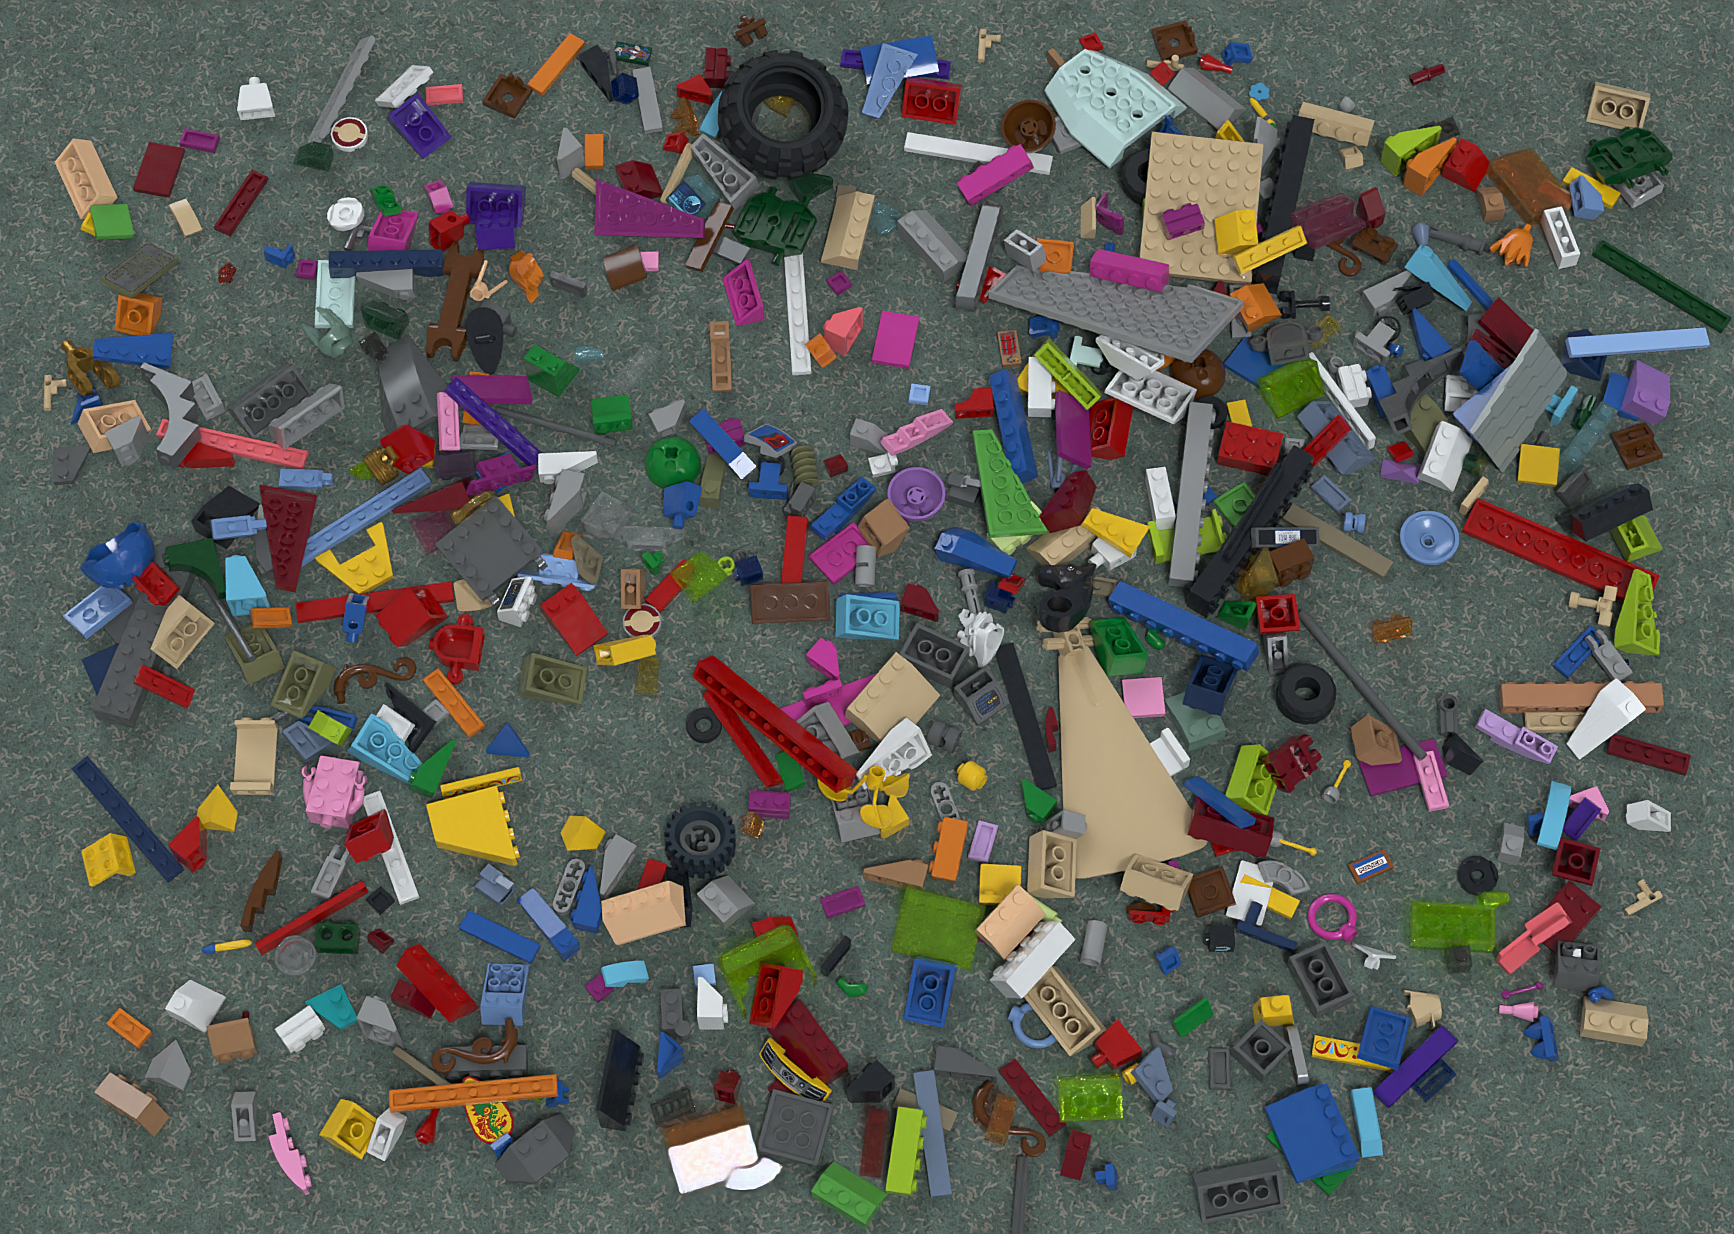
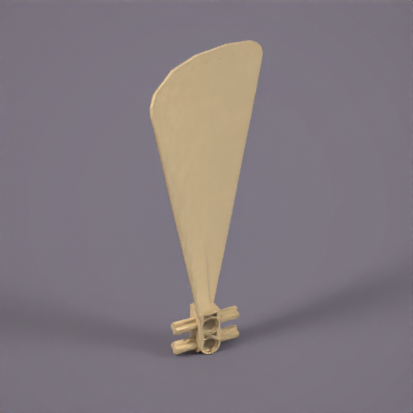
[1036,617,1207,879]

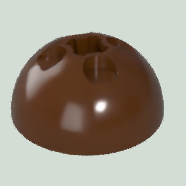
[1001,100,1056,153]
[1169,348,1226,400]

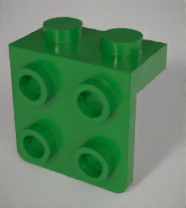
[591,395,633,434]

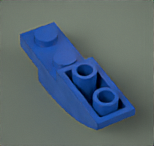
[810,477,877,541]

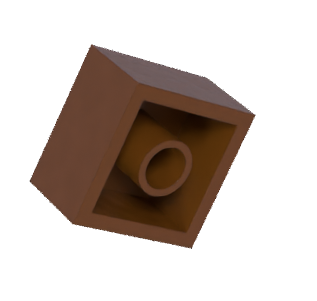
[1265,538,1314,588]

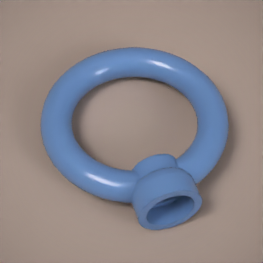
[1007,1002,1057,1049]

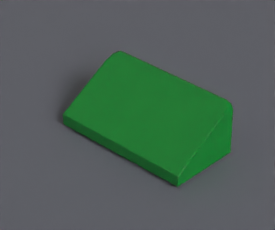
[775,751,805,792]
[1172,998,1213,1038]

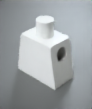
[237,77,275,120]
[1088,537,1137,570]

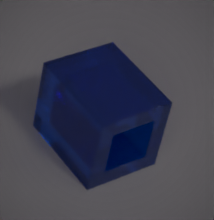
[611,73,639,105]
[732,555,763,587]
[984,582,1016,614]

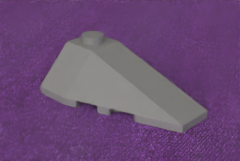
[1253,117,1280,176]

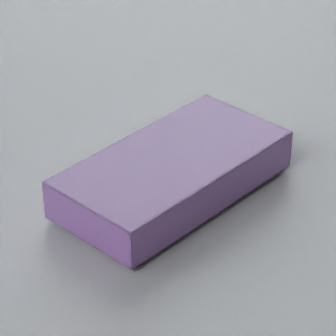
[968,820,998,864]

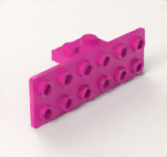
[779,674,876,749]

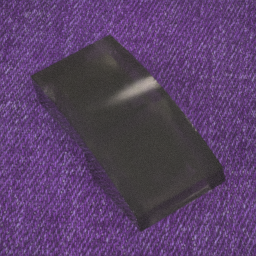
[1418,116,1460,142]

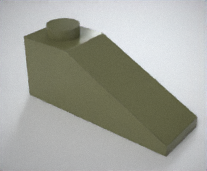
[700,454,726,509]

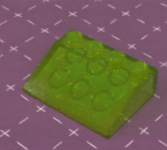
[891,887,986,971]

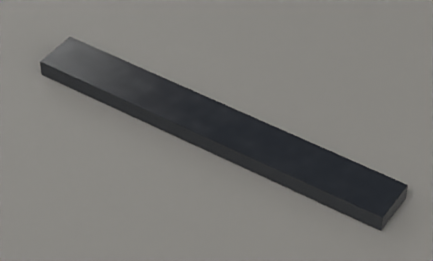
[995,643,1057,791]

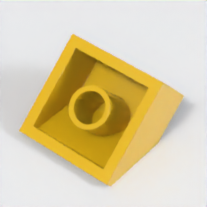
[1214,209,1258,255]
[319,1099,377,1159]

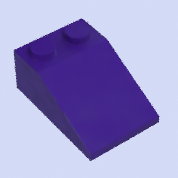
[386,93,452,159]

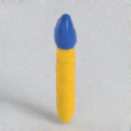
[201,939,252,954]

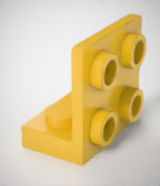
[82,833,136,887]
[979,864,1021,906]

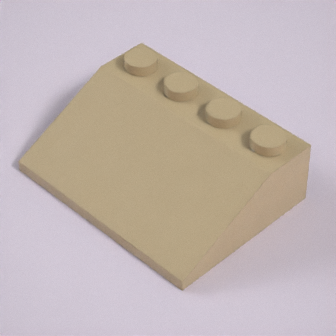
[845,652,940,744]

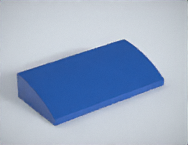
[860,35,939,86]

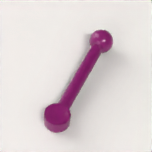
[1501,982,1543,999]

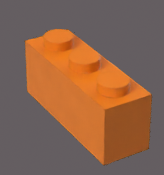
[929,817,968,884]

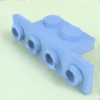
[517,553,598,591]

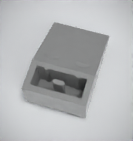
[544,469,588,537]
[830,779,881,842]

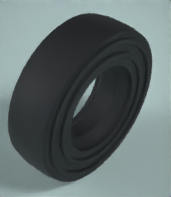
[1197,396,1227,429]
[686,708,722,744]

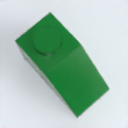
[1021,779,1057,826]

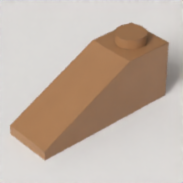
[863,859,929,893]

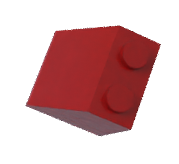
[375,586,448,647]

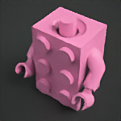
[302,756,368,829]

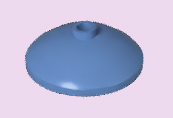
[1400,511,1459,565]

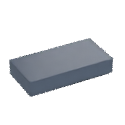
[1310,475,1352,514]

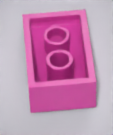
[368,210,419,251]

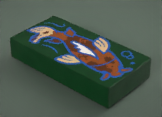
[615,41,653,66]

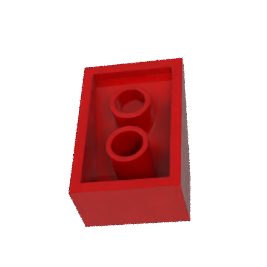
[540,583,608,657]
[749,963,803,1029]

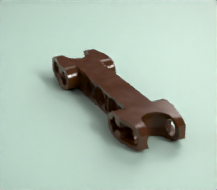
[426,241,485,362]

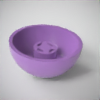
[888,467,945,522]

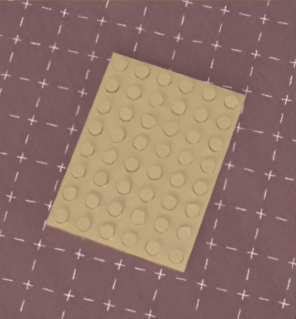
[1139,132,1263,285]

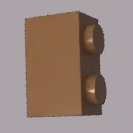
[1351,715,1402,766]
[206,1018,258,1063]

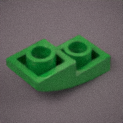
[370,185,402,217]

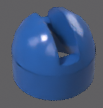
[1388,343,1404,358]

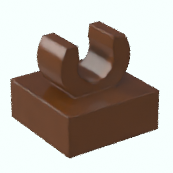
[848,730,871,751]

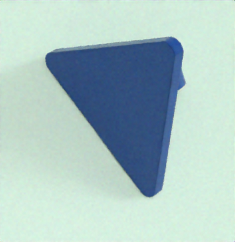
[486,723,530,758]

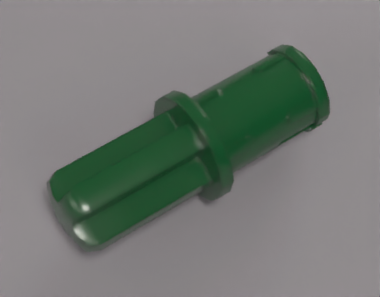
[1572,394,1597,431]

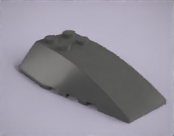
[376,335,460,435]

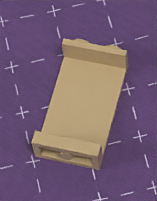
[230,718,278,795]

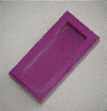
[179,128,220,153]
[820,886,865,919]

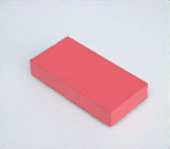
[425,84,463,106]

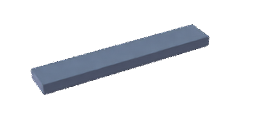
[913,1070,952,1198]

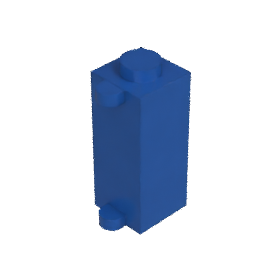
[1365,365,1396,418]

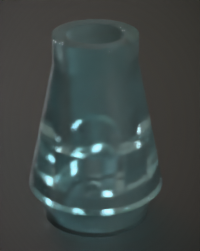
[575,344,603,363]

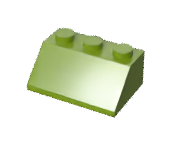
[1225,744,1277,816]

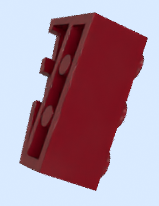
[1039,470,1097,533]

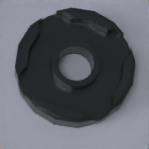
[1457,856,1499,896]

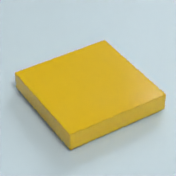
[1517,444,1560,487]

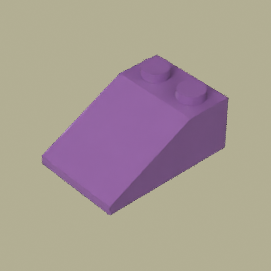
[1621,360,1670,425]

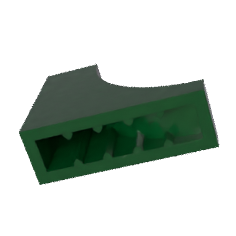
[162,538,226,600]

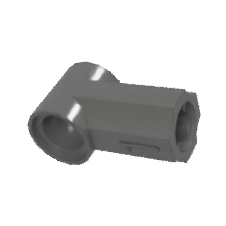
[1438,694,1458,737]

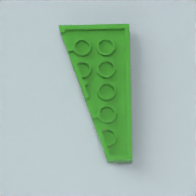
[972,429,1047,538]

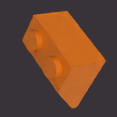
[1230,283,1282,332]
[114,293,163,336]

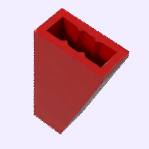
[781,516,809,583]

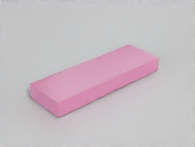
[437,392,460,451]
[1413,751,1449,812]

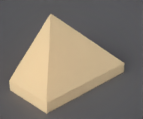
[454,579,493,611]

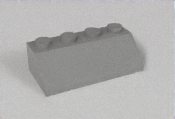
[897,210,968,283]
[268,383,345,450]

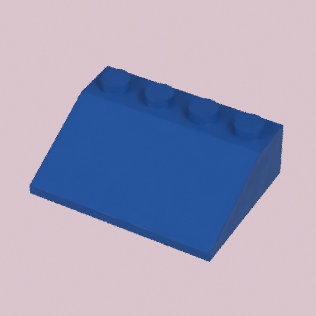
[1264,1083,1360,1184]

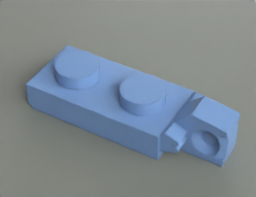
[279,469,334,490]
[210,515,267,540]

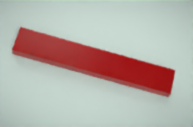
[702,691,783,788]
[255,881,369,956]

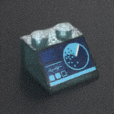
[665,173,721,219]

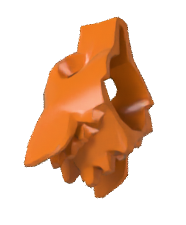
[1490,223,1533,269]
[509,250,544,304]

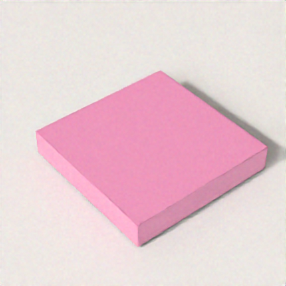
[1122,677,1166,718]

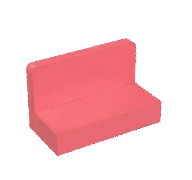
[1525,902,1572,946]
[1495,929,1541,976]

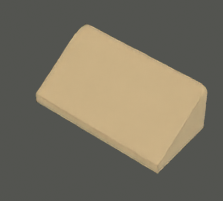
[1081,197,1096,238]

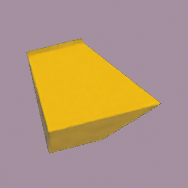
[197,784,238,832]
[561,816,606,851]

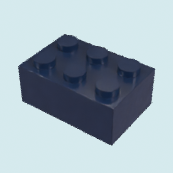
[1183,654,1239,716]

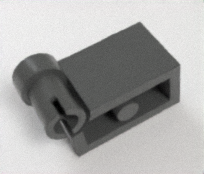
[661,989,692,1042]

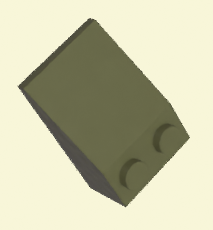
[1403,394,1450,457]
[223,624,285,685]
[271,650,336,719]
[518,653,587,705]

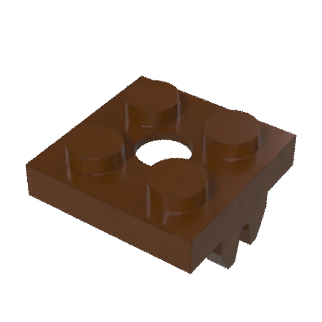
[1151,20,1198,61]
[482,73,533,119]
[1352,228,1399,266]

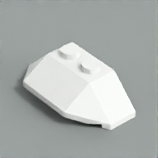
[1096,335,1165,380]

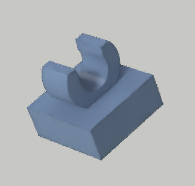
[1150,1099,1177,1128]

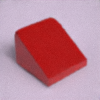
[663,132,689,154]

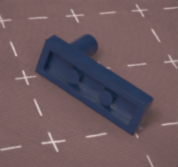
[1236,901,1298,954]

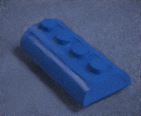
[1459,340,1505,392]

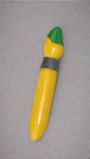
[1249,98,1277,129]

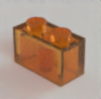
[984,1093,1018,1146]

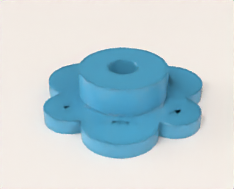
[1249,83,1269,101]

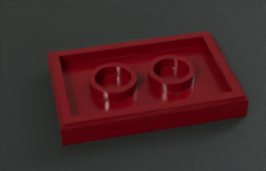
[133,142,185,198]
[1477,297,1534,357]

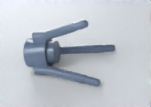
[1048,451,1078,492]

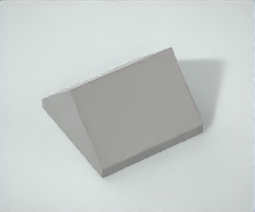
[557,128,585,179]

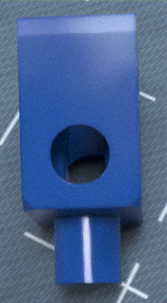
[663,481,702,530]
[342,593,370,642]

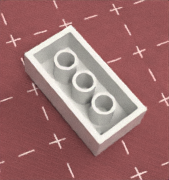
[990,921,1075,999]

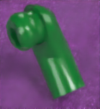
[1146,628,1165,650]
[836,977,868,997]

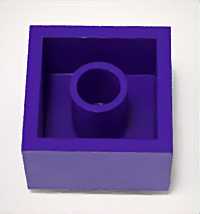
[475,210,517,250]

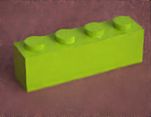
[885,1107,928,1197]

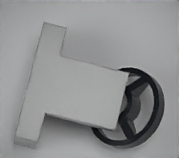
[1353,316,1401,366]

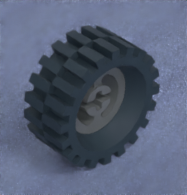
[664,802,736,879]

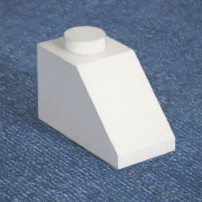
[1626,800,1671,832]
[367,1108,407,1161]

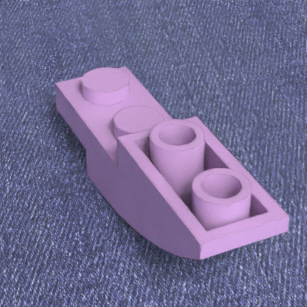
[1475,709,1558,764]

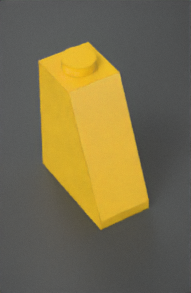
[593,635,656,665]

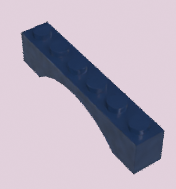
[329,250,444,278]

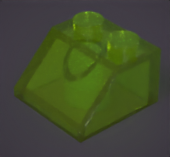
[670,551,728,604]

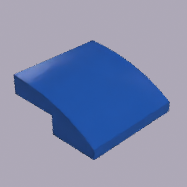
[1601,372,1638,421]

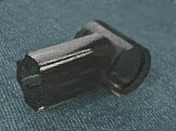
[359,332,389,363]

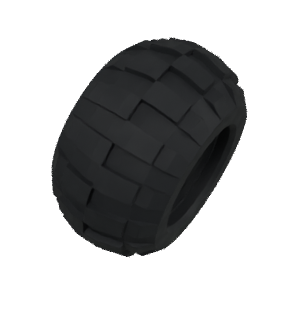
[718,50,849,180]

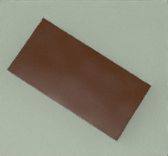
[750,581,830,624]

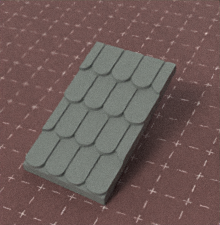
[1453,328,1567,473]

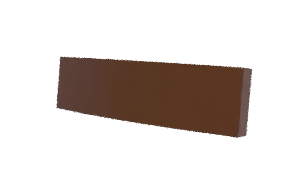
[240,851,283,932]

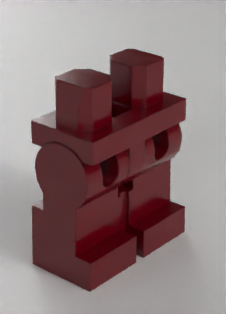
[1262,734,1322,793]

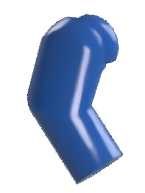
[1588,985,1614,1003]

